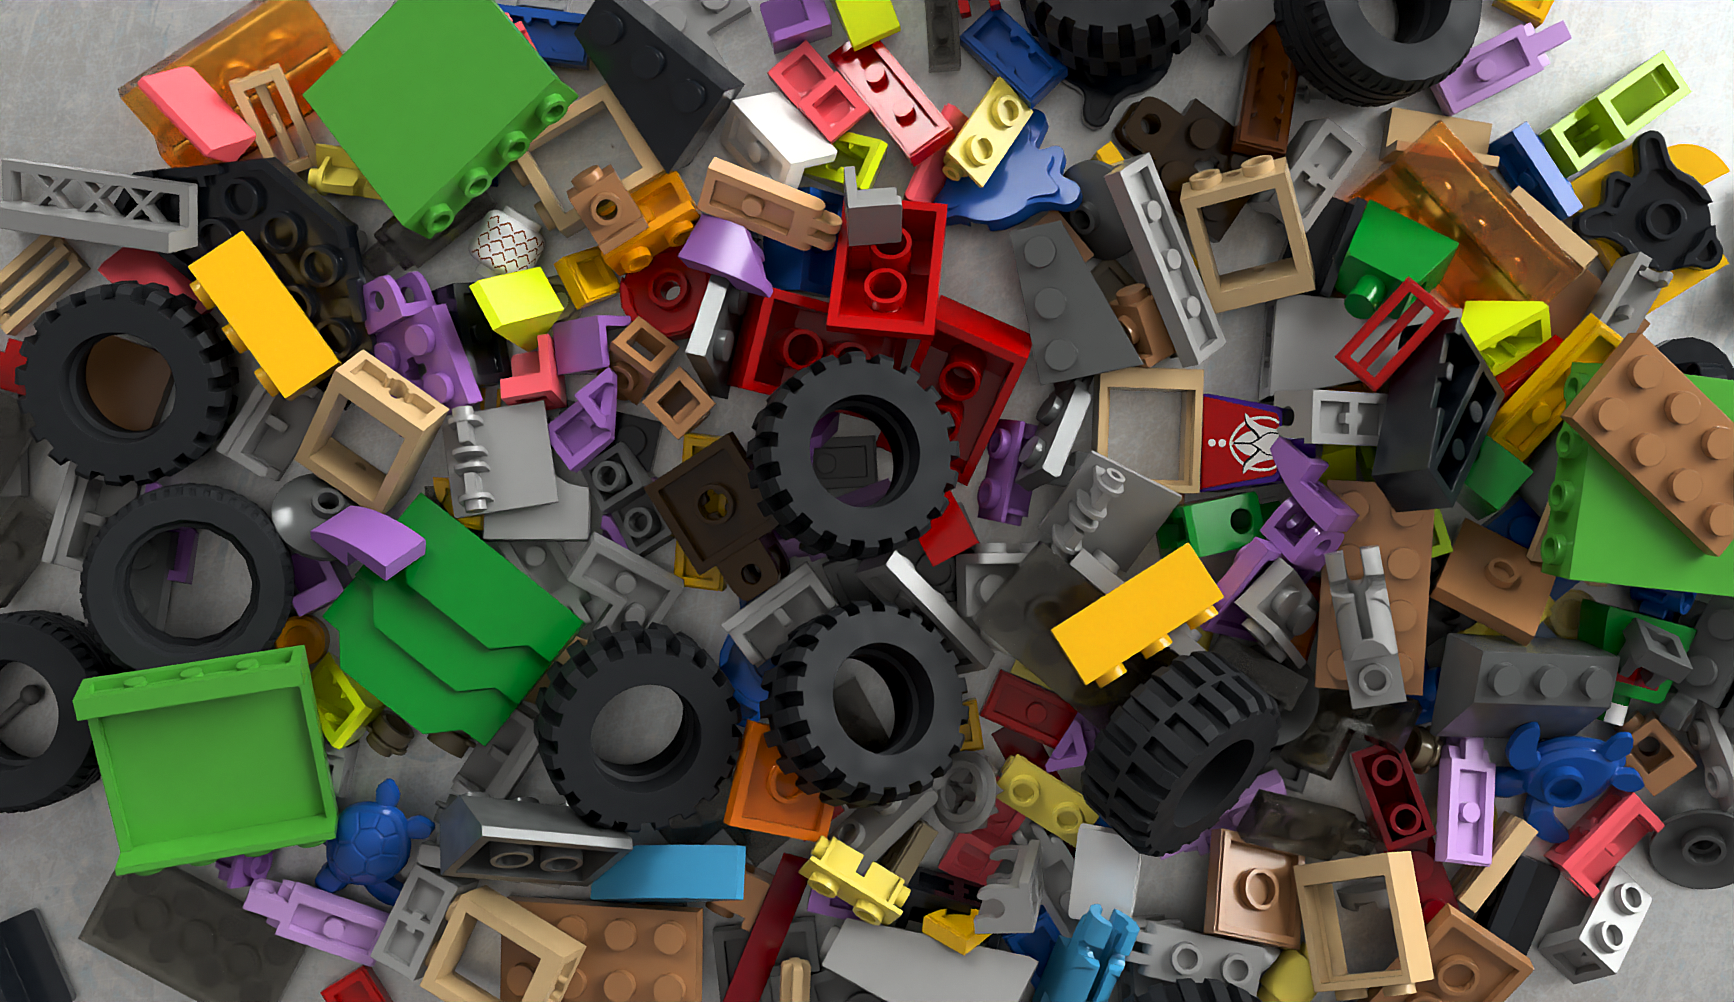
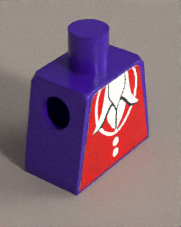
[1200,394,1323,493]

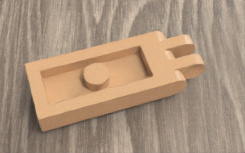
[697,157,842,251]

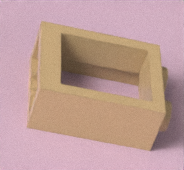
[509,83,666,238]
[1180,155,1315,314]
[294,349,449,514]
[1091,367,1204,504]
[1293,851,1434,1001]
[419,885,587,1002]

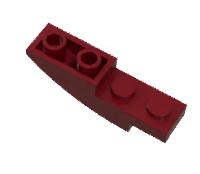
[1349,736,1461,926]

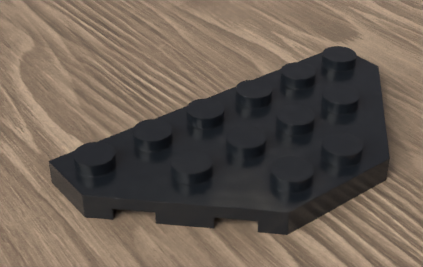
[114,157,377,411]

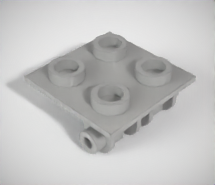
[442,400,559,519]
[1038,450,1182,573]

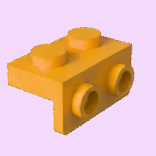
[599,171,702,276]

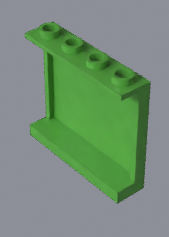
[303,0,579,239]
[1540,362,1734,597]
[73,645,339,876]

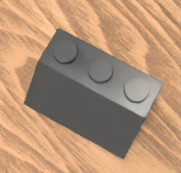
[1430,633,1620,740]
[440,792,633,887]

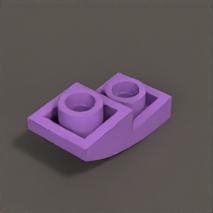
[310,505,426,581]

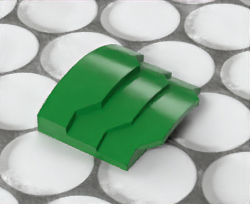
[322,492,586,747]

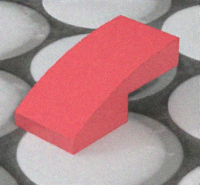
[767,40,871,144]
[938,775,1026,886]

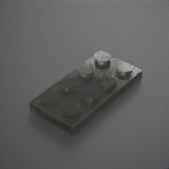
[971,540,1176,730]
[78,866,310,1002]

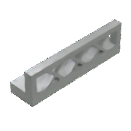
[1104,152,1227,368]
[0,158,198,253]

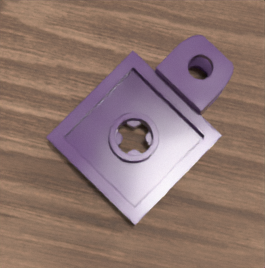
[363,271,483,437]
[1200,496,1344,642]

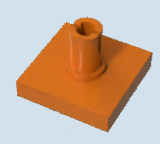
[723,719,834,842]

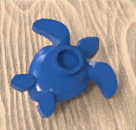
[1495,722,1644,843]
[314,778,435,906]

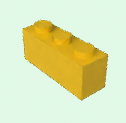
[188,231,342,401]
[1050,542,1224,688]

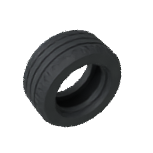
[79,483,295,671]

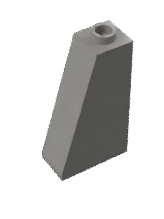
[1258,295,1462,402]
[820,918,1039,1002]

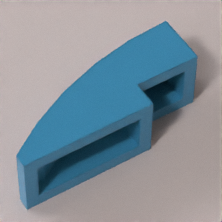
[590,845,746,903]

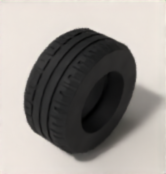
[1273,0,1482,107]
[0,610,125,814]

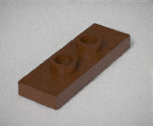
[1231,19,1299,160]

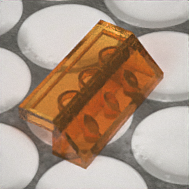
[118,0,345,168]
[1348,120,1582,314]

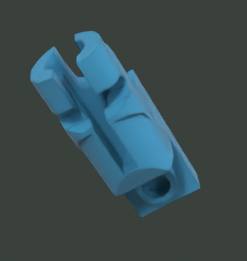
[1031,904,1140,1002]

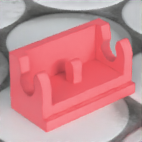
[1543,785,1665,899]

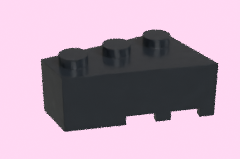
[574,0,745,174]
[1371,317,1505,513]

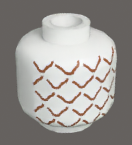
[468,205,546,278]

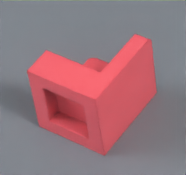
[500,334,567,411]

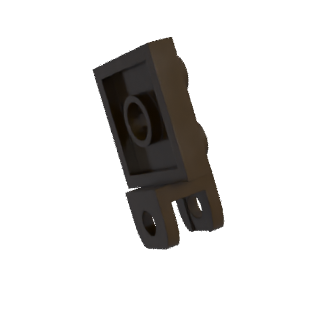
[1112,96,1256,243]
[644,431,791,601]

